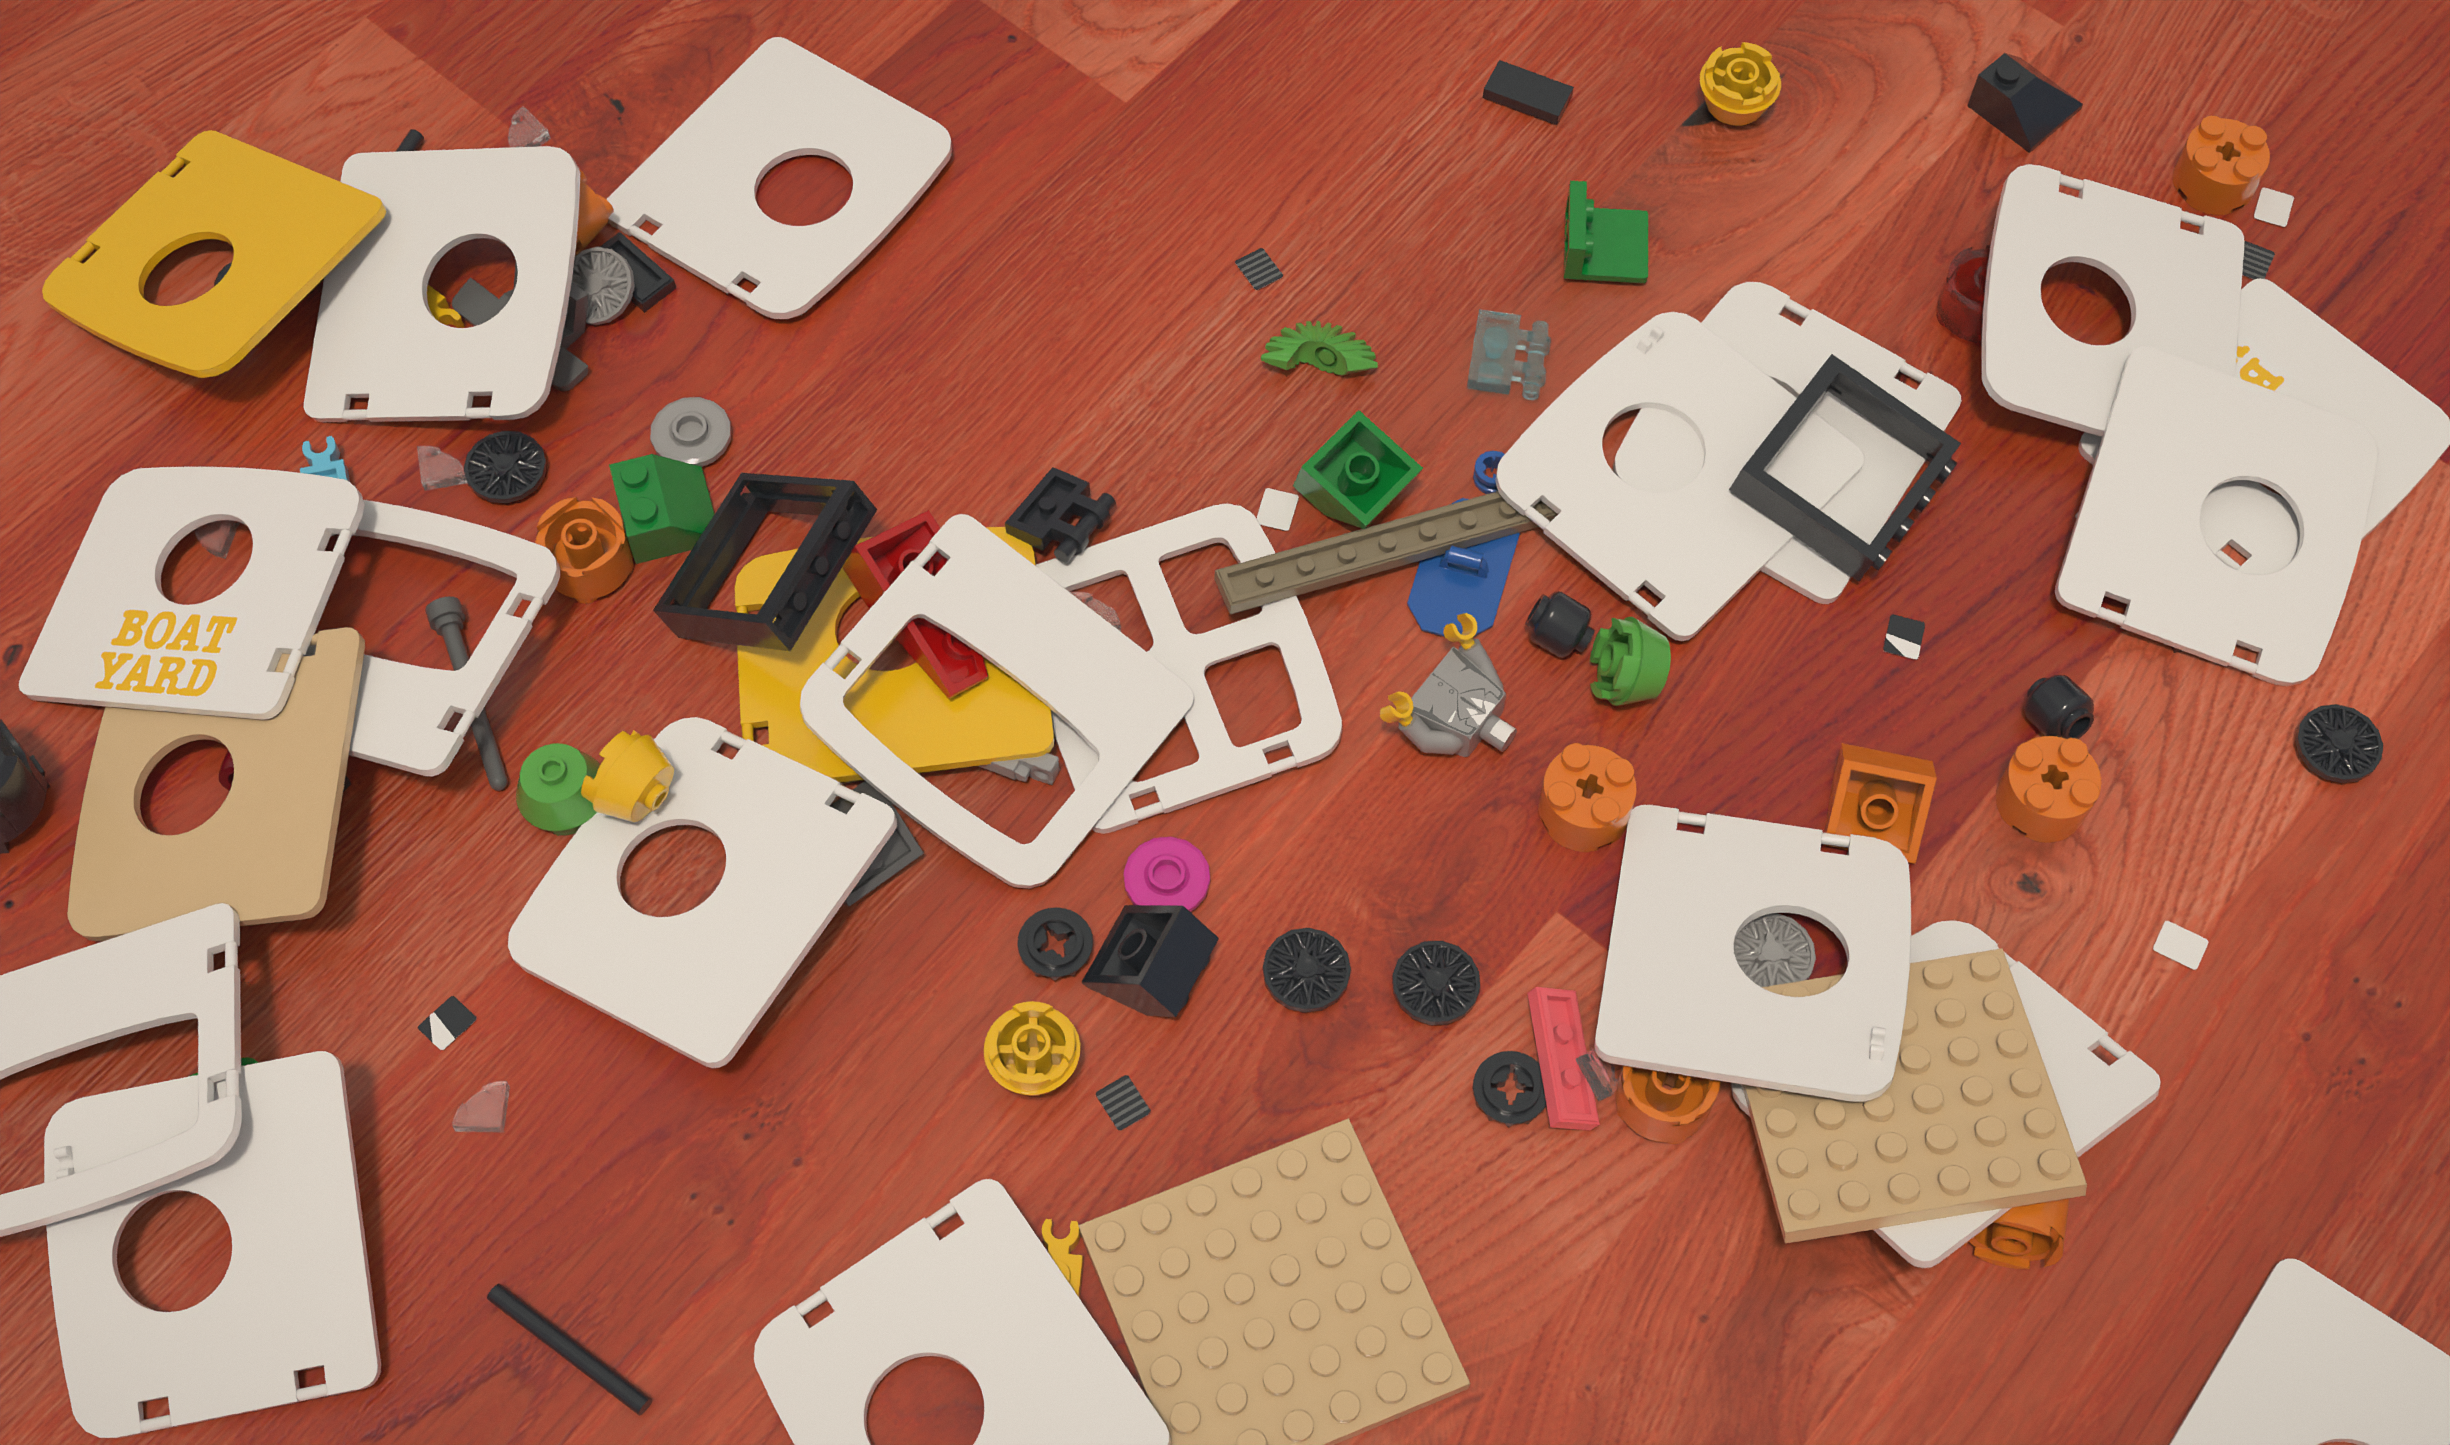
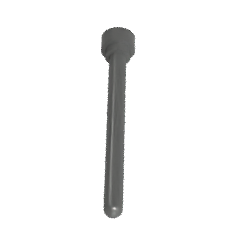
[425,597,508,791]

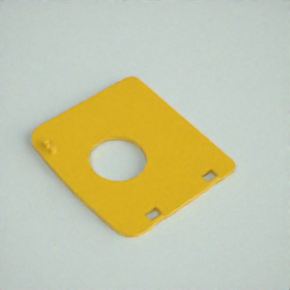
[42,130,386,378]
[735,527,1054,783]

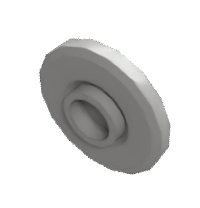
[572,247,635,325]
[650,397,731,467]
[1734,913,1816,987]

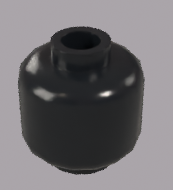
[1525,591,1595,658]
[2025,675,2094,739]

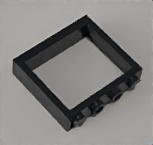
[1729,354,1961,581]
[653,473,877,652]

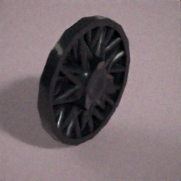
[464,431,547,503]
[2295,704,2383,783]
[1262,928,1351,1013]
[1392,941,1480,1025]

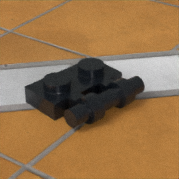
[1005,467,1116,563]

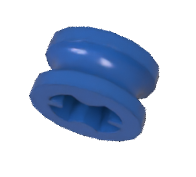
[1473,451,1505,494]

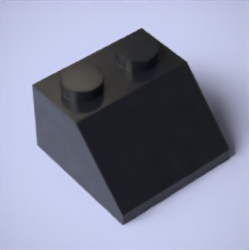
[1082,905,1219,1017]

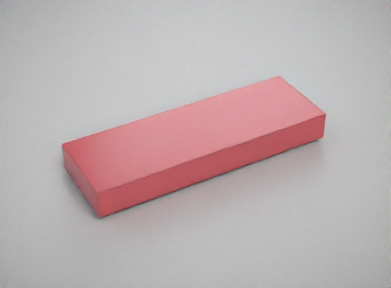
[1527,987,1600,1130]

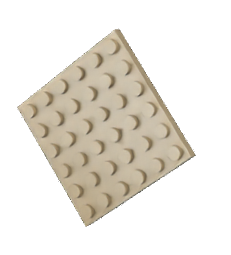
[1742,948,2087,1244]
[1078,1118,1470,1445]

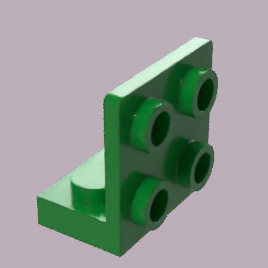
[1564,181,1648,283]

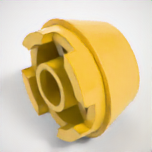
[1700,42,1781,126]
[581,730,674,822]
[984,1001,1080,1096]

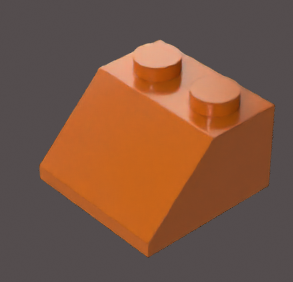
[1823,743,1937,864]

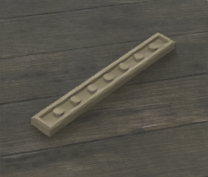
[1214,491,1557,614]

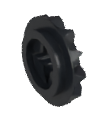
[1018,907,1093,981]
[1472,1051,1546,1128]

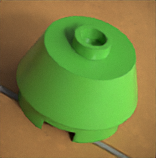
[1590,617,1671,706]
[516,743,600,835]

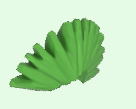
[1261,321,1378,375]

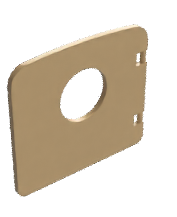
[67,627,365,942]

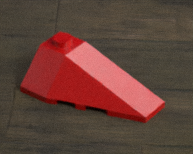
[843,510,988,699]

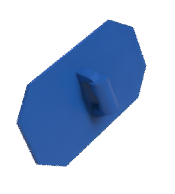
[1407,498,1520,637]

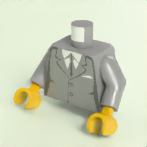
[1380,613,1517,757]

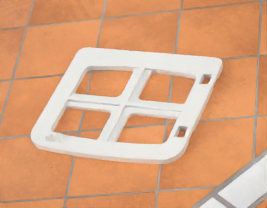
[1036,503,1342,834]

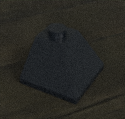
[1967,53,2083,153]

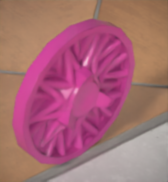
[1124,837,1210,912]

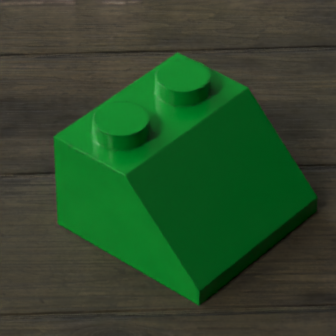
[1293,410,1423,529]
[609,454,714,564]

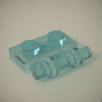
[1467,309,1551,400]

